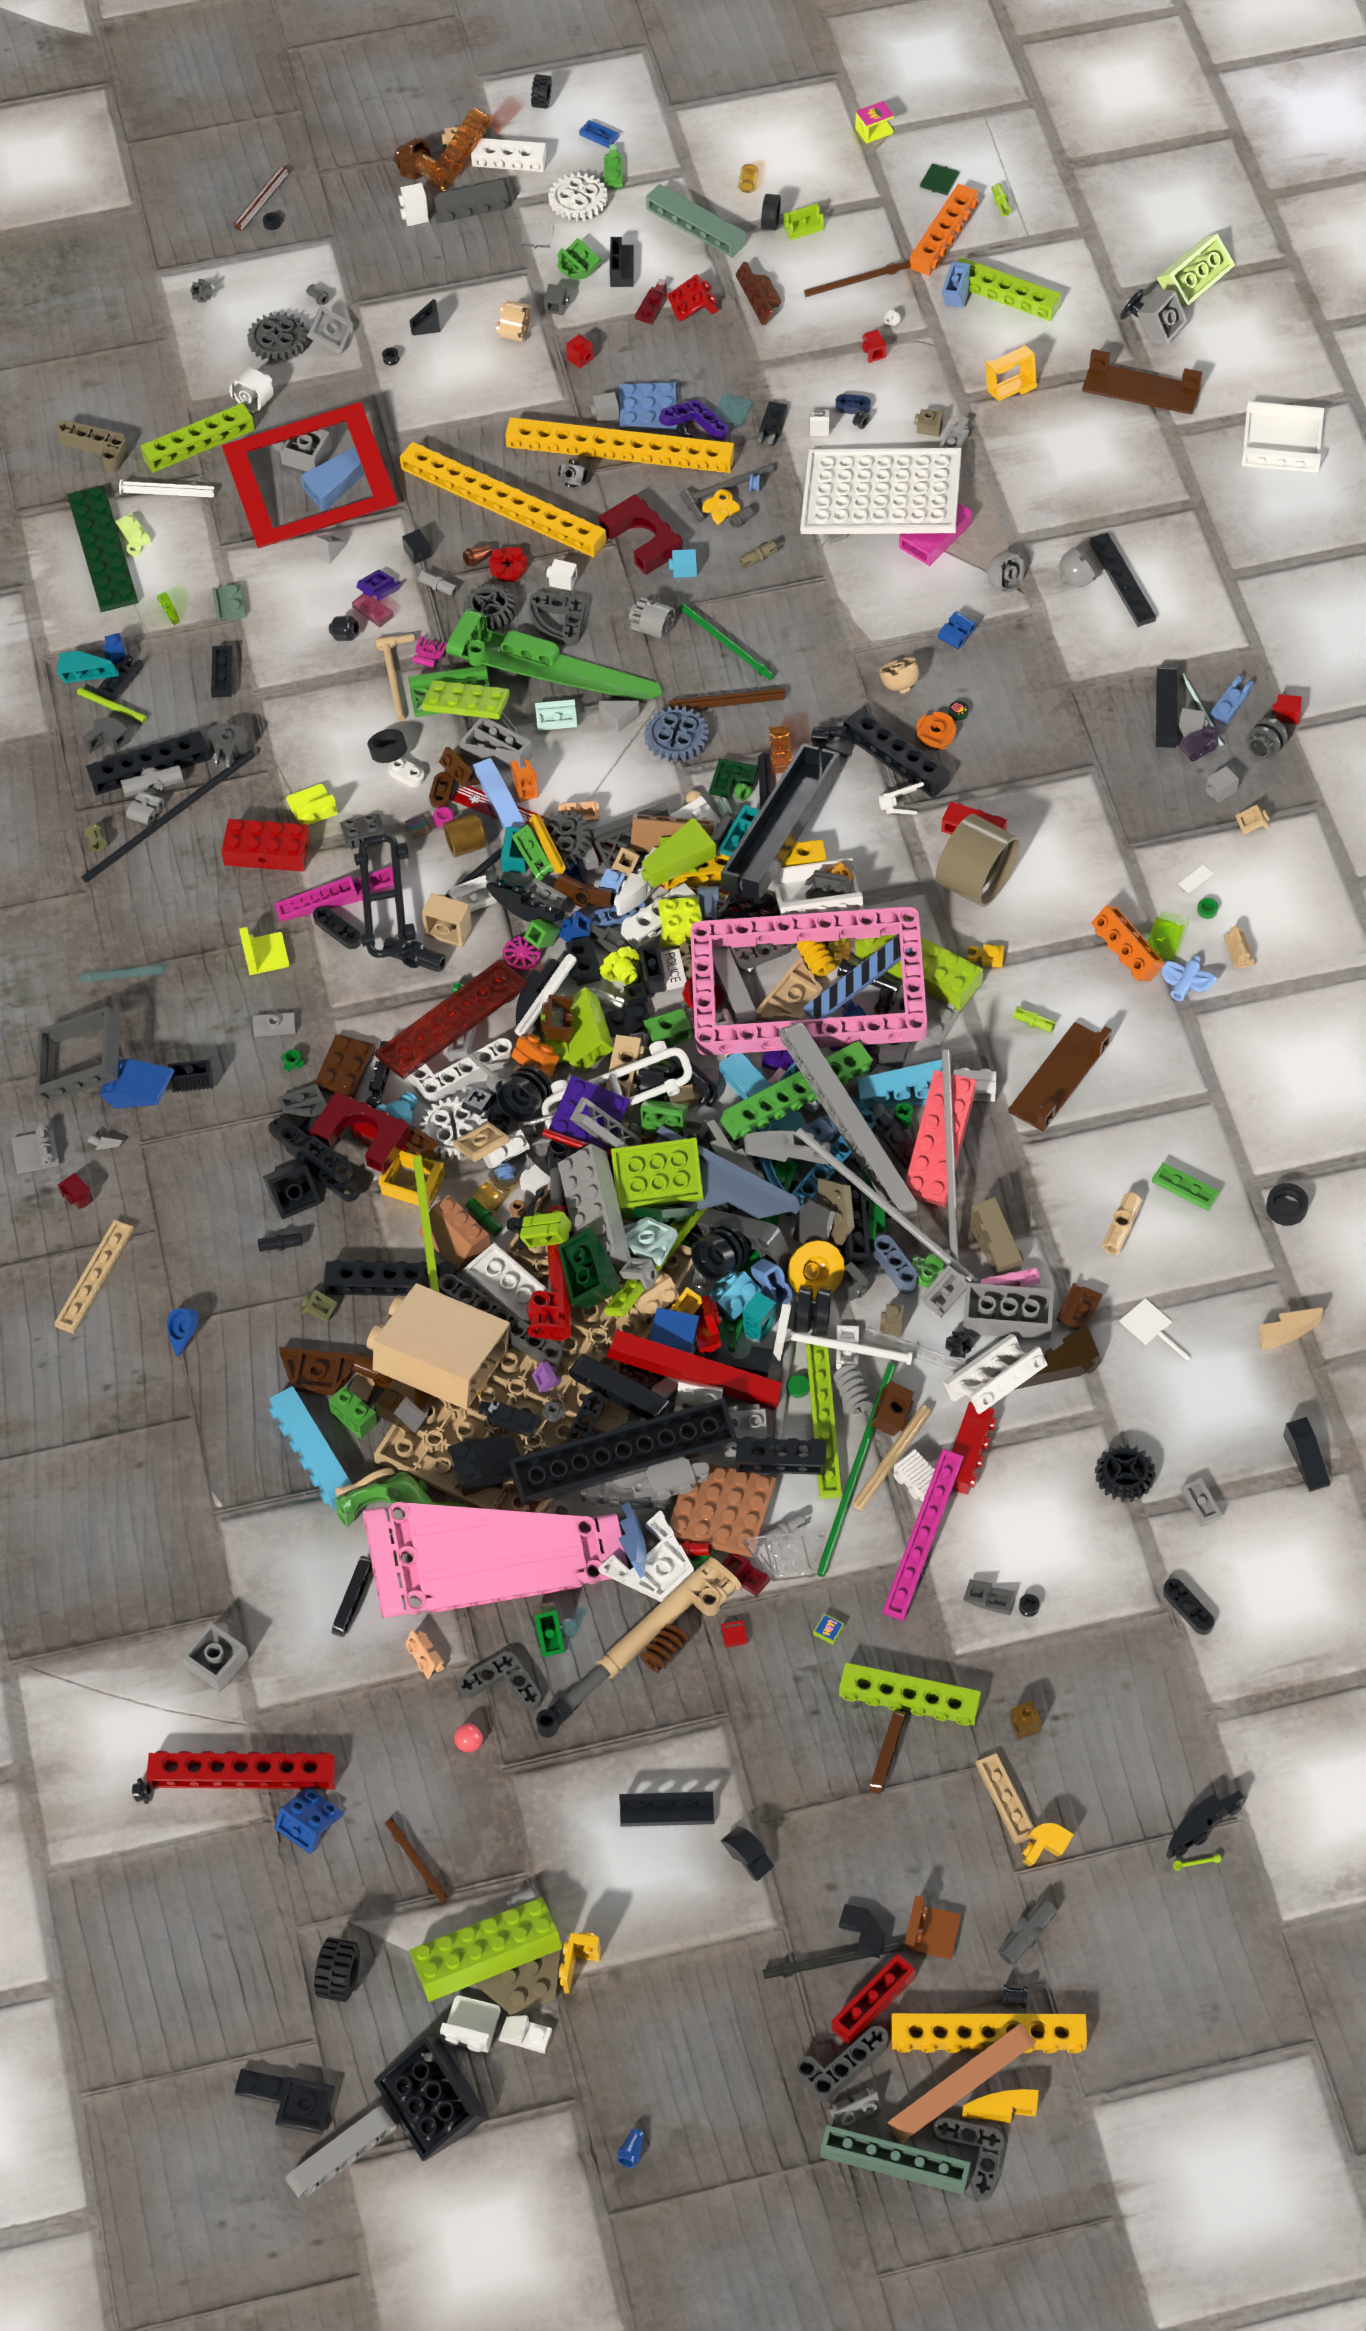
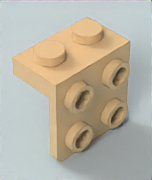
[619,1270,679,1321]

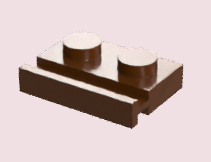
[1056,1283,1103,1330]

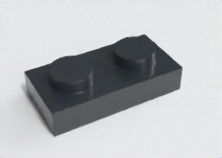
[234,2069,287,2104]

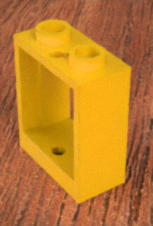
[378,1151,445,1208]

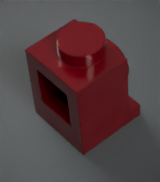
[58,1173,93,1209]

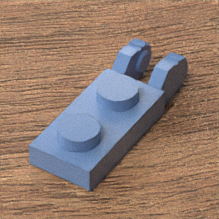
[1210,675,1254,725]

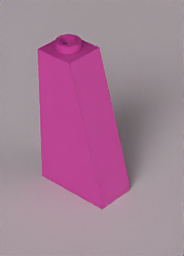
[899,503,972,566]

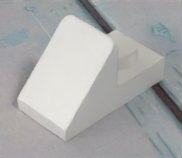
[810,410,829,436]
[499,2015,552,2054]

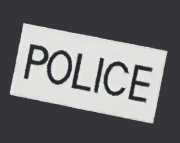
[660,949,686,990]

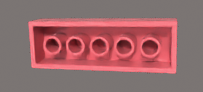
[905,1070,977,1207]

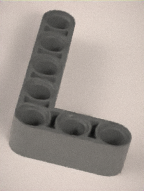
[692,1208,792,1280]

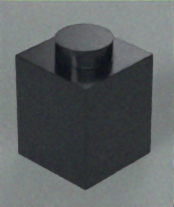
[402,529,431,564]

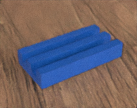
[579,120,619,148]

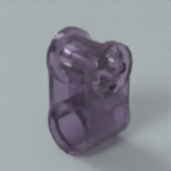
[1179,726,1219,761]

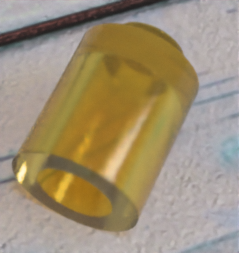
[738,164,759,193]

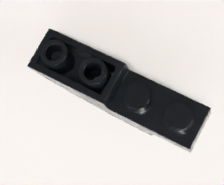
[486,879,565,923]
[516,958,559,1027]
[1166,1790,1244,1859]

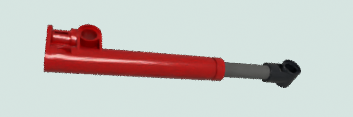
[526,1140,571,1340]

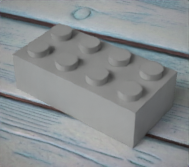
[963,1283,1054,1340]

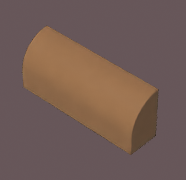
[630,814,714,852]

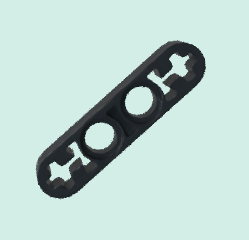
[332,1555,372,1637]

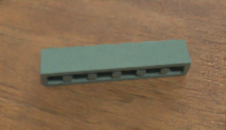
[646,184,746,258]
[820,2125,971,2195]

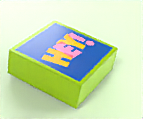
[813,1614,844,1645]

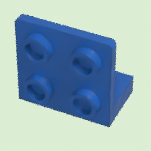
[274,1788,344,1854]

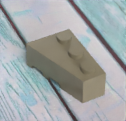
[970,1197,1024,1276]

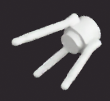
[878,782,924,815]

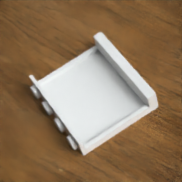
[1242,401,1324,473]
[773,857,864,916]

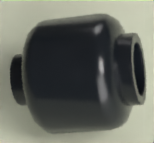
[329,615,359,641]

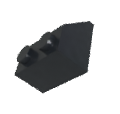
[262,1160,321,1220]

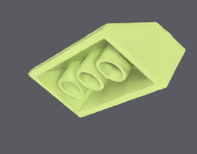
[1157,234,1235,306]

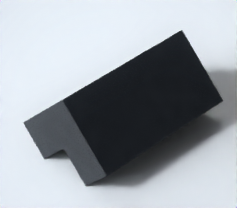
[610,237,634,287]

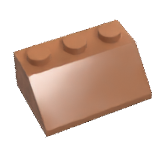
[418,1195,491,1273]

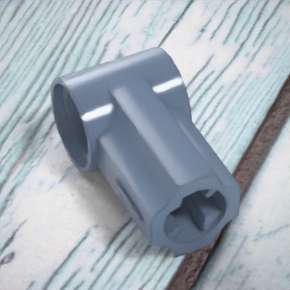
[698,886,719,921]

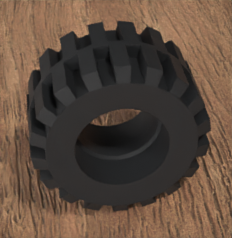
[314,1937,360,2002]

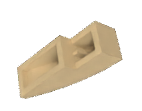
[1257,1307,1323,1350]

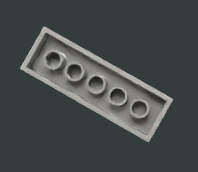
[558,1144,631,1270]

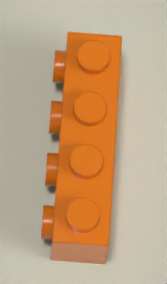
[1091,905,1166,982]

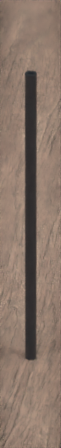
[81,750,255,883]

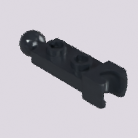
[366,1041,398,1109]

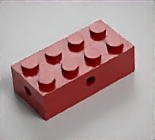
[221,819,310,872]

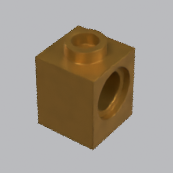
[1010,1701,1042,1739]

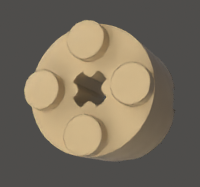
[496,301,531,342]

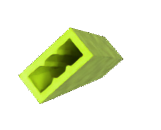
[641,818,716,888]
[569,987,614,1073]

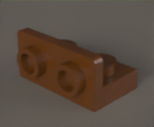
[439,747,480,787]

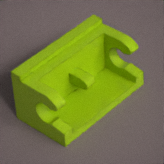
[783,203,824,240]

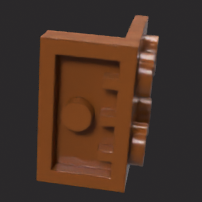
[905,1895,961,1960]

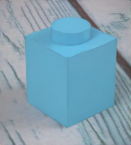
[669,549,697,578]

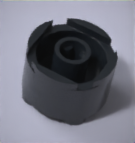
[635,1064,671,1105]

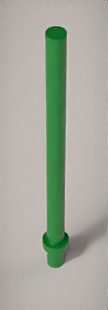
[679,603,774,681]

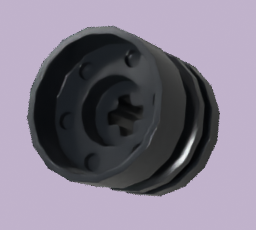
[496,1065,552,1122]
[691,1224,749,1281]

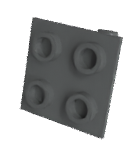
[340,814,385,850]

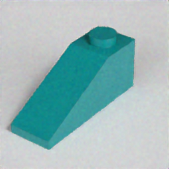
[56,651,119,684]
[717,805,760,857]

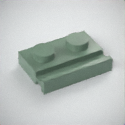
[212,583,246,622]

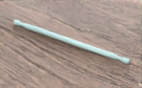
[1181,673,1224,746]

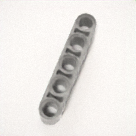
[712,946,756,1024]
[285,2106,397,2200]

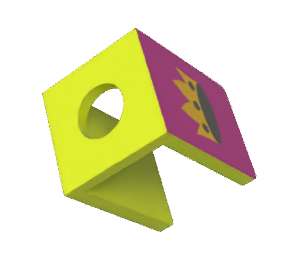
[855,101,894,144]

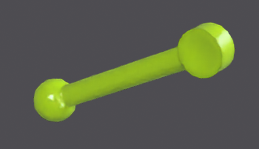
[1173,1854,1222,1871]

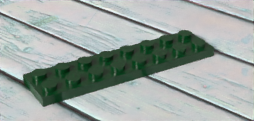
[67,485,138,612]

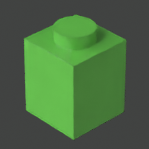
[524,918,561,949]

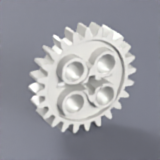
[548,172,608,222]
[419,1097,488,1160]

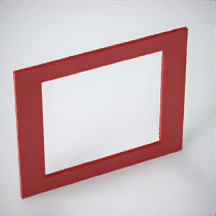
[222,402,398,549]

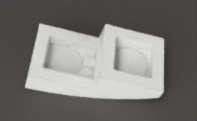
[836,1326,859,1370]

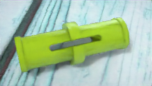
[991,183,1012,217]
[1012,1006,1056,1033]

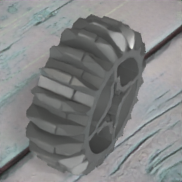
[463,583,516,631]

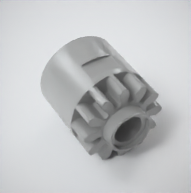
[629,598,675,640]

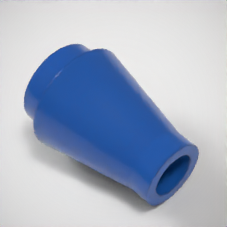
[617,2129,645,2168]

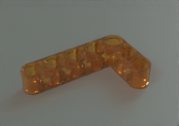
[415,107,492,191]

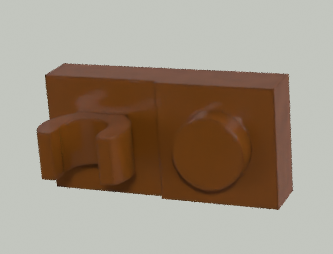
[404,1126,439,1160]

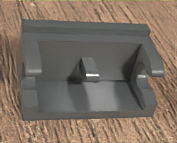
[805,870,852,899]

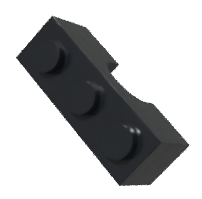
[704,1340,773,1378]

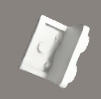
[440,1996,501,2053]

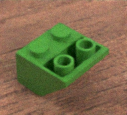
[641,1099,689,1137]

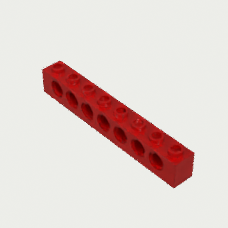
[146,1750,336,1790]

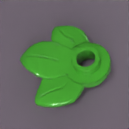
[911,1253,945,1288]

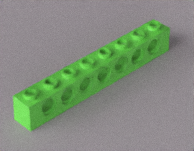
[720,1040,873,1141]

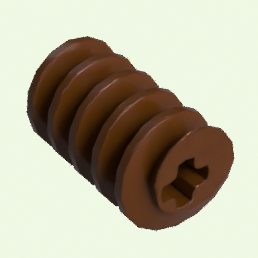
[640,1624,690,1673]

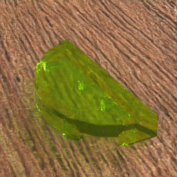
[157,592,180,625]

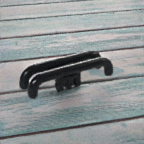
[649,1045,719,1106]

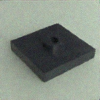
[275,2076,335,2135]

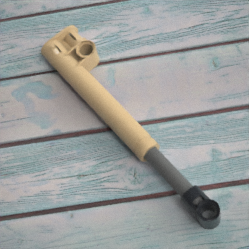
[536,1557,742,1738]

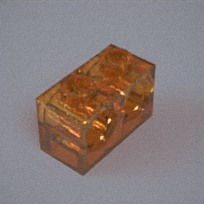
[769,726,792,774]

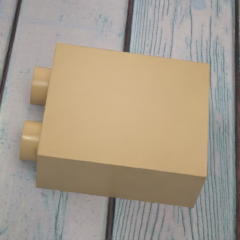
[367,1283,510,1410]

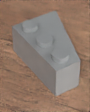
[459,718,533,768]

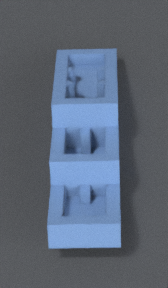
[618,1501,646,1578]

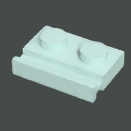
[535,699,577,731]

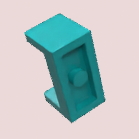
[500,827,527,873]

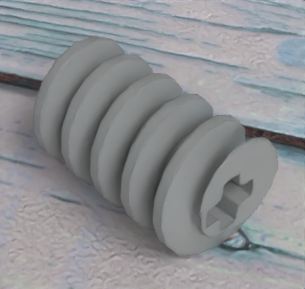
[833,1365,873,1414]

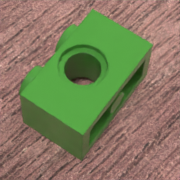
[644,1008,692,1046]

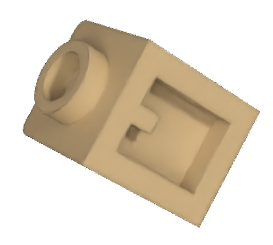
[1235,805,1270,835]

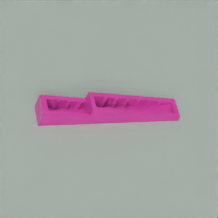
[274,866,394,922]

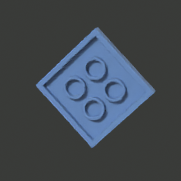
[619,382,677,432]

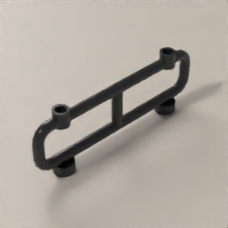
[354,834,416,958]

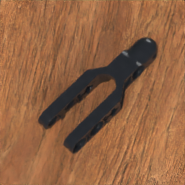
[268,1117,360,1202]

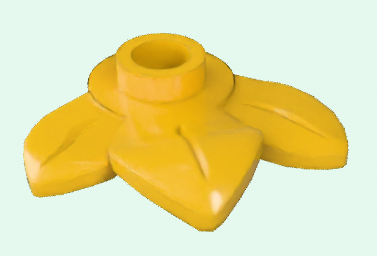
[702,489,740,525]

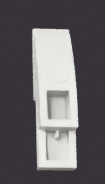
[614,847,657,916]

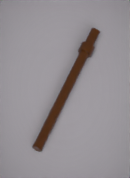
[804,261,910,297]

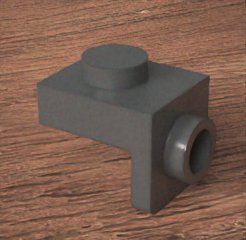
[845,1262,868,1301]

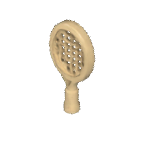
[335,1468,396,1497]

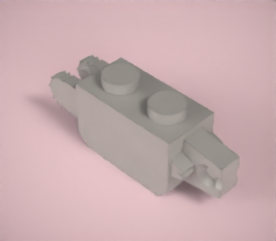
[631,1457,709,1501]

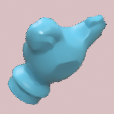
[375,1092,418,1124]

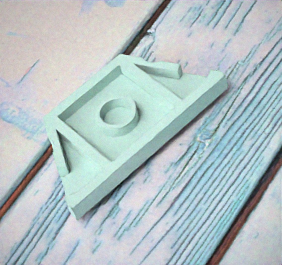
[624,1217,678,1267]

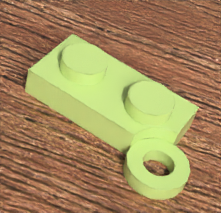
[115,513,151,557]

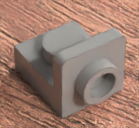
[620,1258,658,1289]

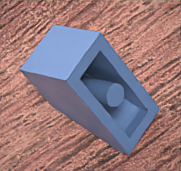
[941,262,970,307]

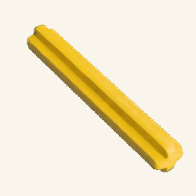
[529,814,566,874]

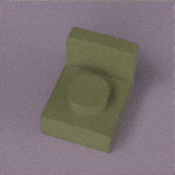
[300,1290,337,1323]

